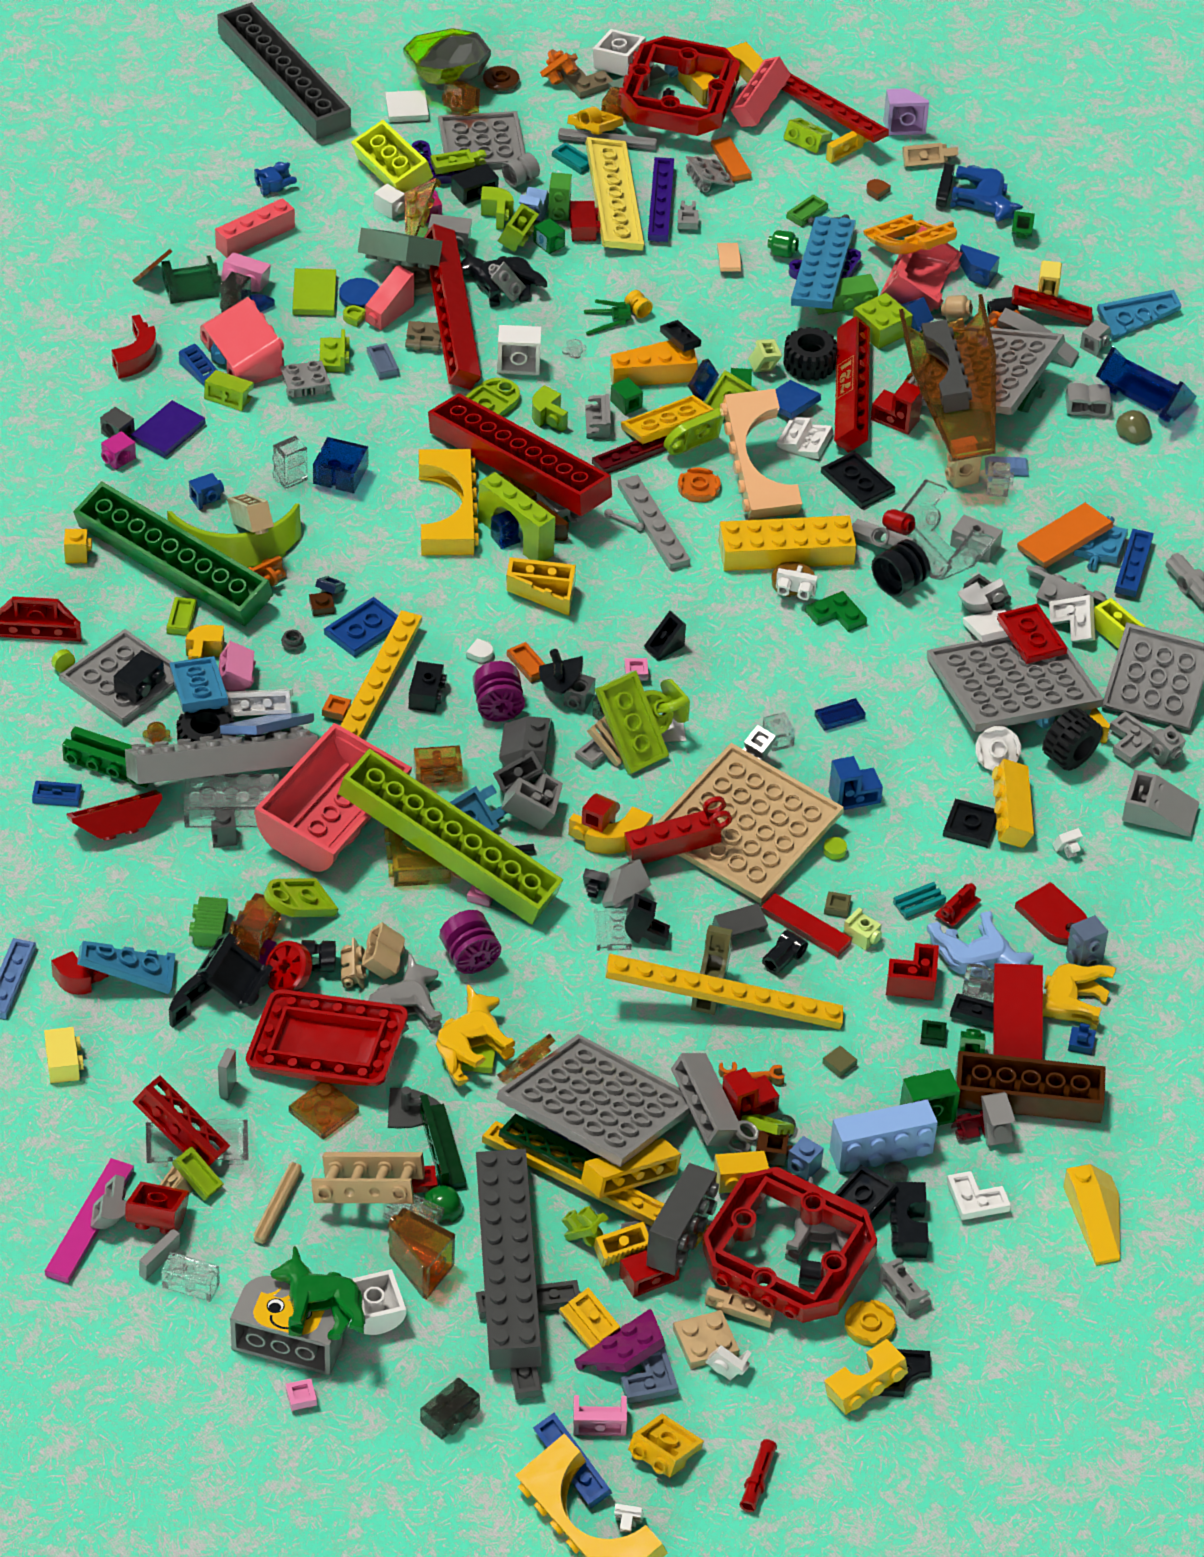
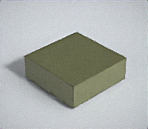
[824,891,852,918]
[822,1046,858,1077]

